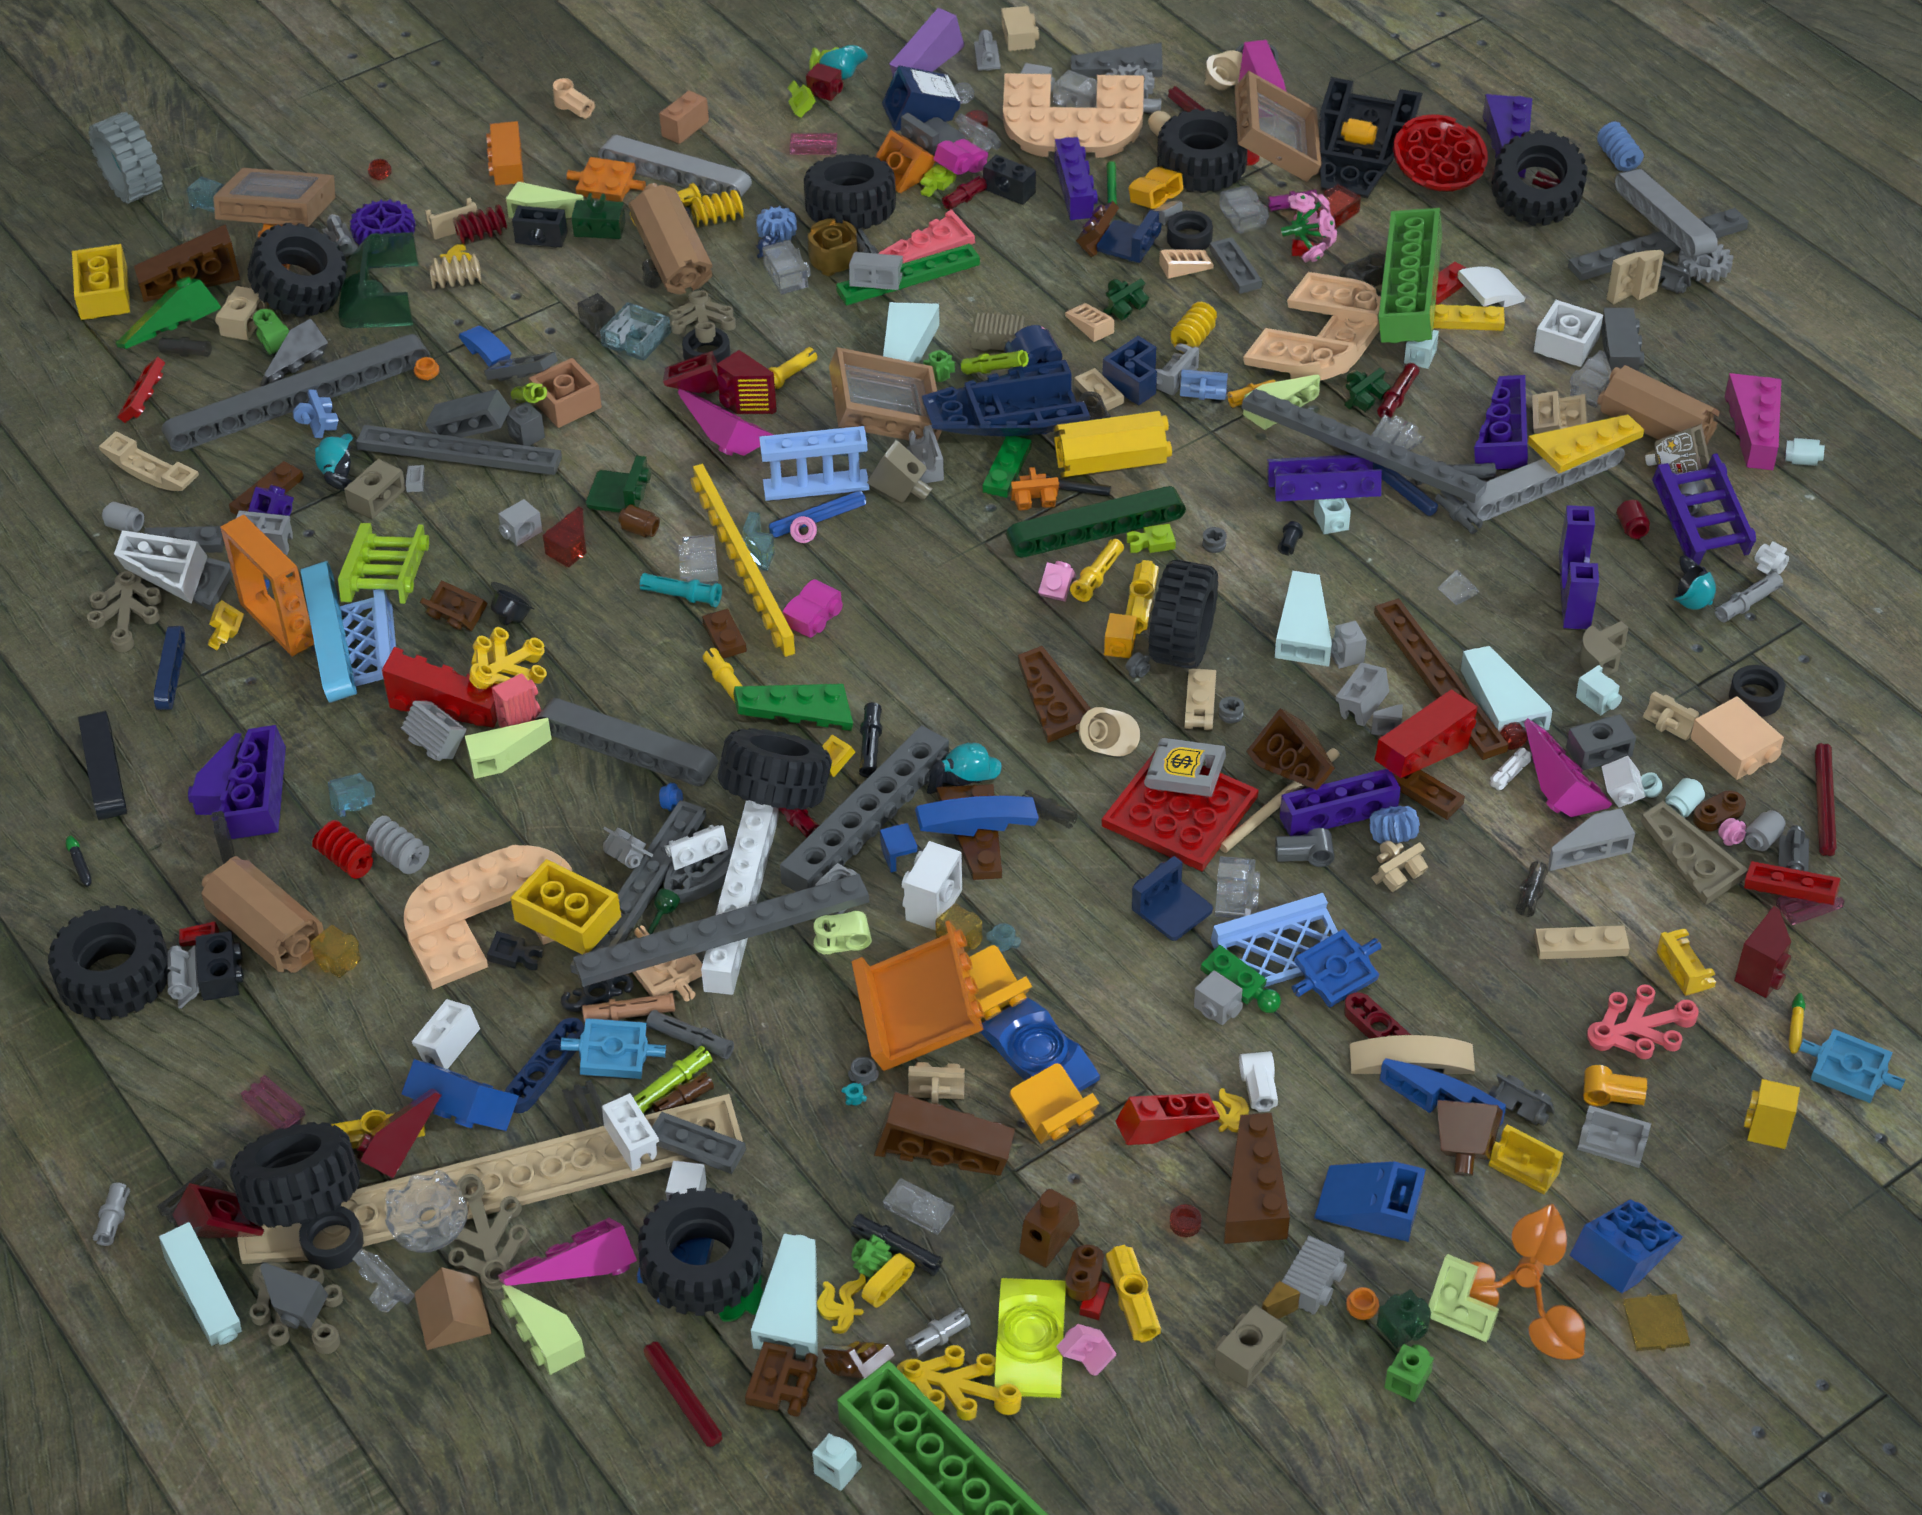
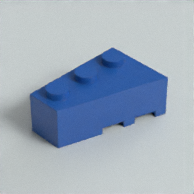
[401,1059,519,1131]

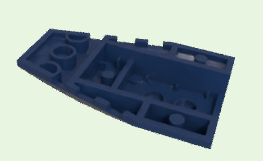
[922,360,1090,436]

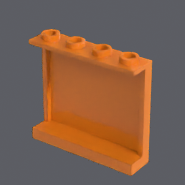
[851,920,984,1071]

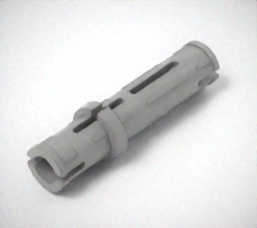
[1715,572,1783,623]

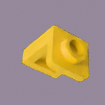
[822,735,855,777]

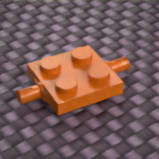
[566,157,646,202]

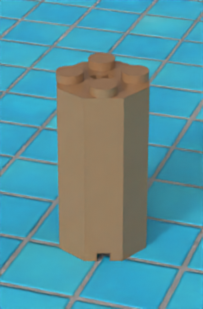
[628,183,712,295]
[1597,365,1720,446]
[201,856,326,973]

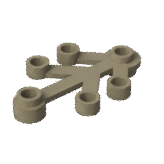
[669,290,736,343]
[87,571,162,652]
[440,1174,530,1291]
[249,1262,343,1354]

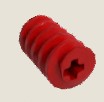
[312,820,373,879]

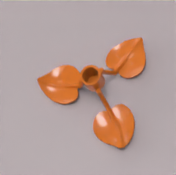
[1469,1204,1586,1360]

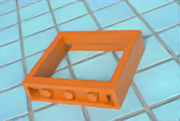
[220,514,314,657]

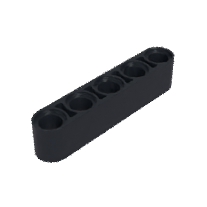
[78,710,128,821]

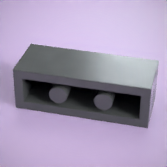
[1601,308,1644,376]
[425,389,510,437]

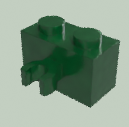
[571,193,626,239]

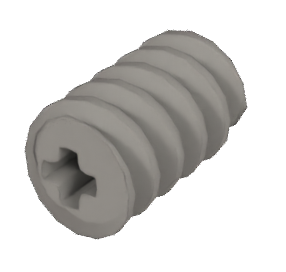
[366,816,429,874]

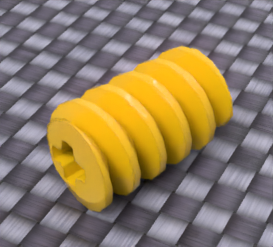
[691,190,744,228]
[1170,302,1217,354]

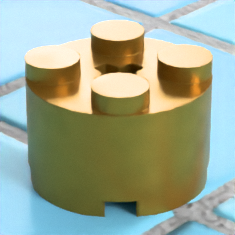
[808,219,857,276]

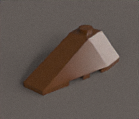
[1246,708,1335,790]

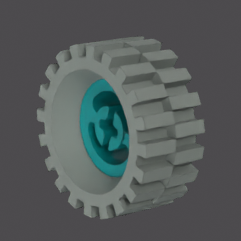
[88,112,163,203]

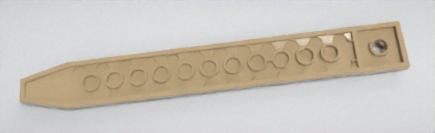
[237,1094,743,1264]

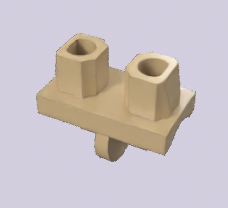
[1643,691,1699,741]
[1372,840,1428,892]
[908,1062,965,1104]

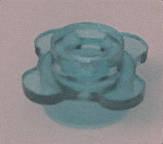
[986,923,1021,953]

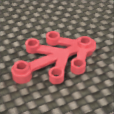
[1587,984,1699,1059]

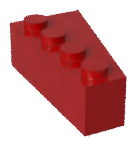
[382,647,498,728]
[1374,689,1478,778]

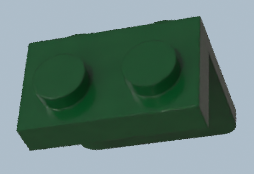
[586,455,651,513]

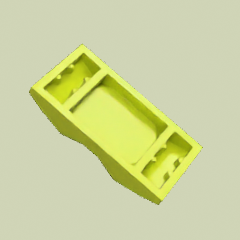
[995,1278,1066,1398]

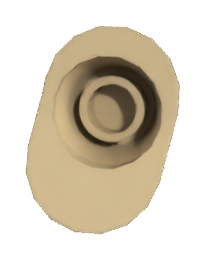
[1204,50,1243,91]
[1076,707,1140,756]

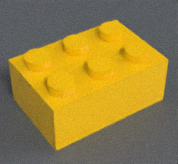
[72,244,130,320]
[510,859,621,954]

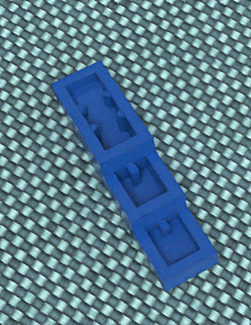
[915,796,1039,836]
[1380,1058,1506,1127]

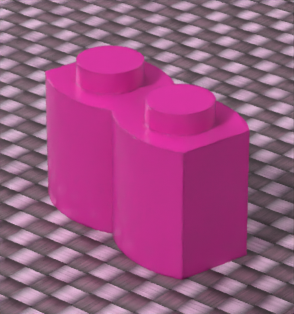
[933,139,989,174]
[782,579,843,638]

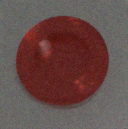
[965,110,988,131]
[1169,1204,1202,1237]

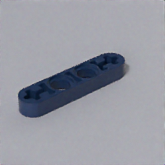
[154,626,186,710]
[505,1018,584,1113]

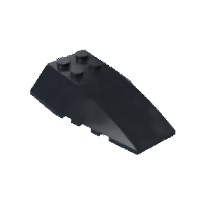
[1320,77,1423,199]

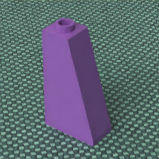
[889,8,964,77]

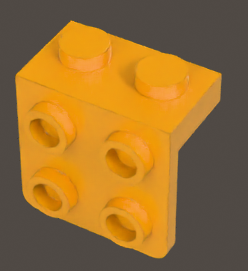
[969,945,1032,1021]
[1009,1063,1099,1144]

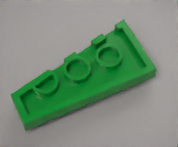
[733,684,853,731]

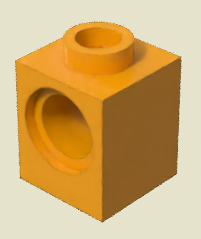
[1104,613,1137,659]

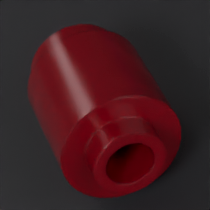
[1616,500,1650,539]

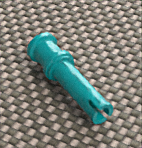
[639,573,722,607]

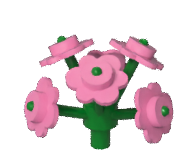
[1281,191,1337,263]

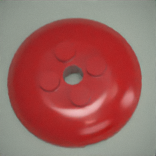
[1393,114,1488,191]

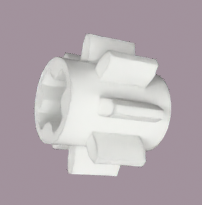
[1754,541,1789,575]

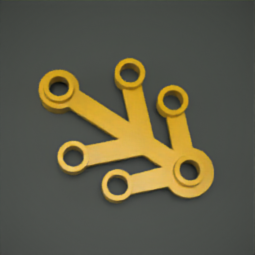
[469,627,547,689]
[897,1345,1022,1421]

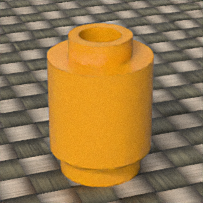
[1341,118,1377,145]

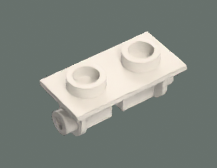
[665,825,728,870]

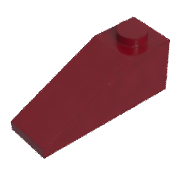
[356,1088,441,1178]

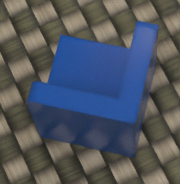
[880,823,917,872]

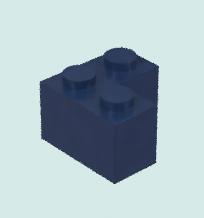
[1102,336,1157,406]

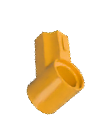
[1583,1065,1647,1106]

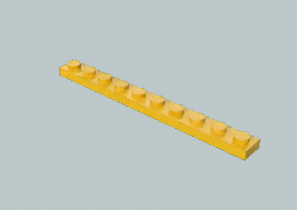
[691,464,795,657]

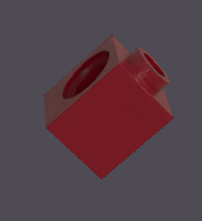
[806,63,844,101]

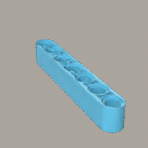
[301,561,357,703]

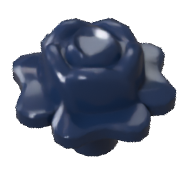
[756,235,781,259]

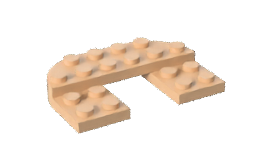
[1003,73,1144,158]
[1243,272,1381,381]
[404,845,573,989]

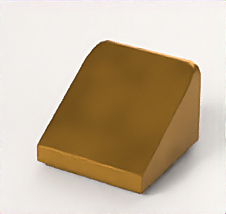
[1262,1281,1300,1319]

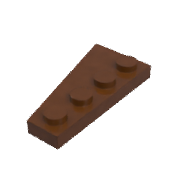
[1018,646,1091,743]
[937,784,1002,880]

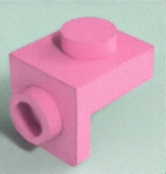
[1038,561,1076,601]
[1056,1324,1116,1376]

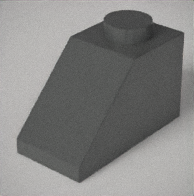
[260,1262,328,1329]

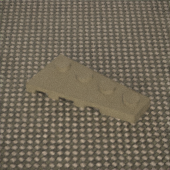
[1641,801,1748,905]

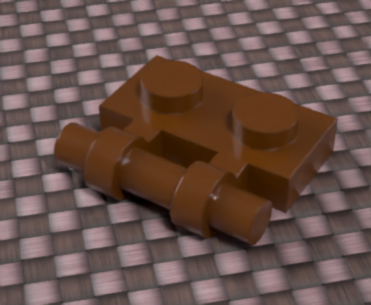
[745,1341,818,1417]

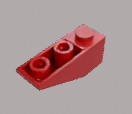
[1115,1093,1220,1145]

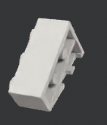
[114,530,207,603]

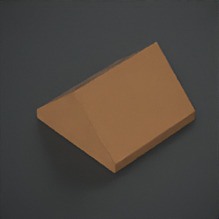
[414,1267,491,1350]

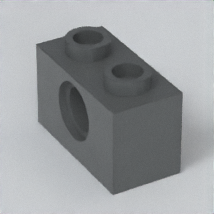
[1566,714,1636,771]

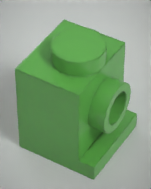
[1385,1344,1434,1402]

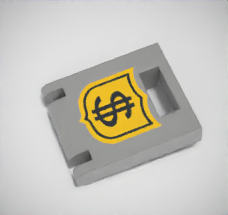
[1144,738,1226,797]

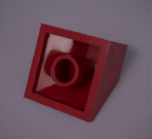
[663,351,719,394]
[173,1183,264,1238]

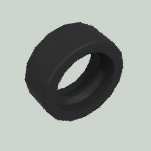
[1167,210,1213,250]
[682,328,731,363]
[1729,665,1786,717]
[299,1206,364,1270]

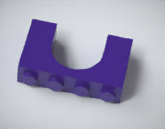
[1559,505,1599,629]

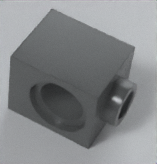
[506,402,545,446]

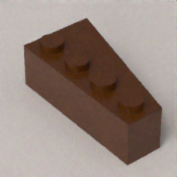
[134,224,240,302]
[874,1092,1015,1176]
[1224,1113,1290,1244]

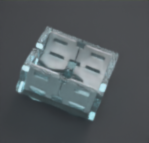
[600,302,671,361]

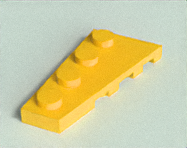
[1527,415,1644,474]

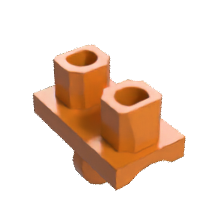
[1010,467,1059,511]

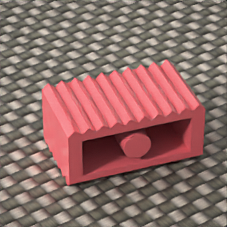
[492,673,541,728]

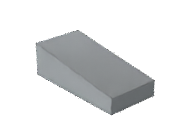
[406,465,425,492]

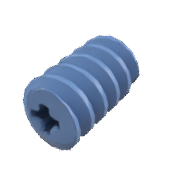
[1597,122,1644,172]

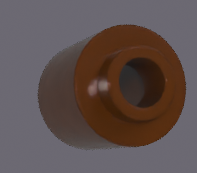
[618,505,660,538]

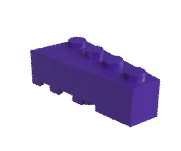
[1483,94,1532,178]
[1474,375,1528,469]
[212,725,286,841]

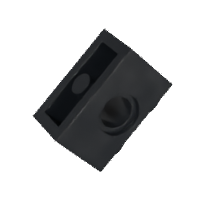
[983,154,1036,205]
[512,205,568,248]

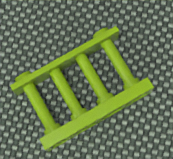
[338,523,429,604]

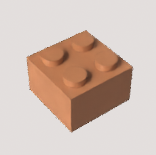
[529,358,602,428]

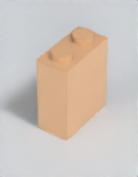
[1690,696,1784,780]

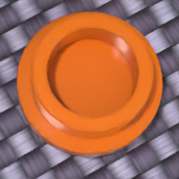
[414,357,439,380]
[1346,1287,1379,1320]

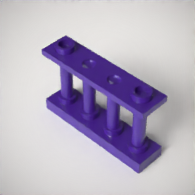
[1652,453,1756,565]
[1267,455,1382,502]

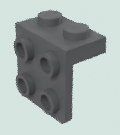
[901,113,966,156]

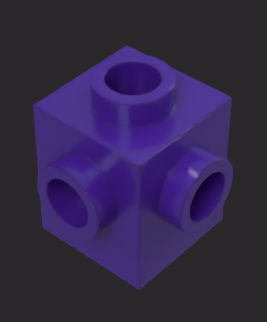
[248,485,294,516]

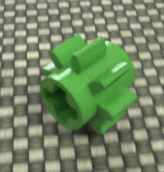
[923,350,955,382]
[851,1235,892,1278]

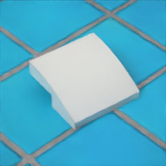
[1458,267,1525,308]

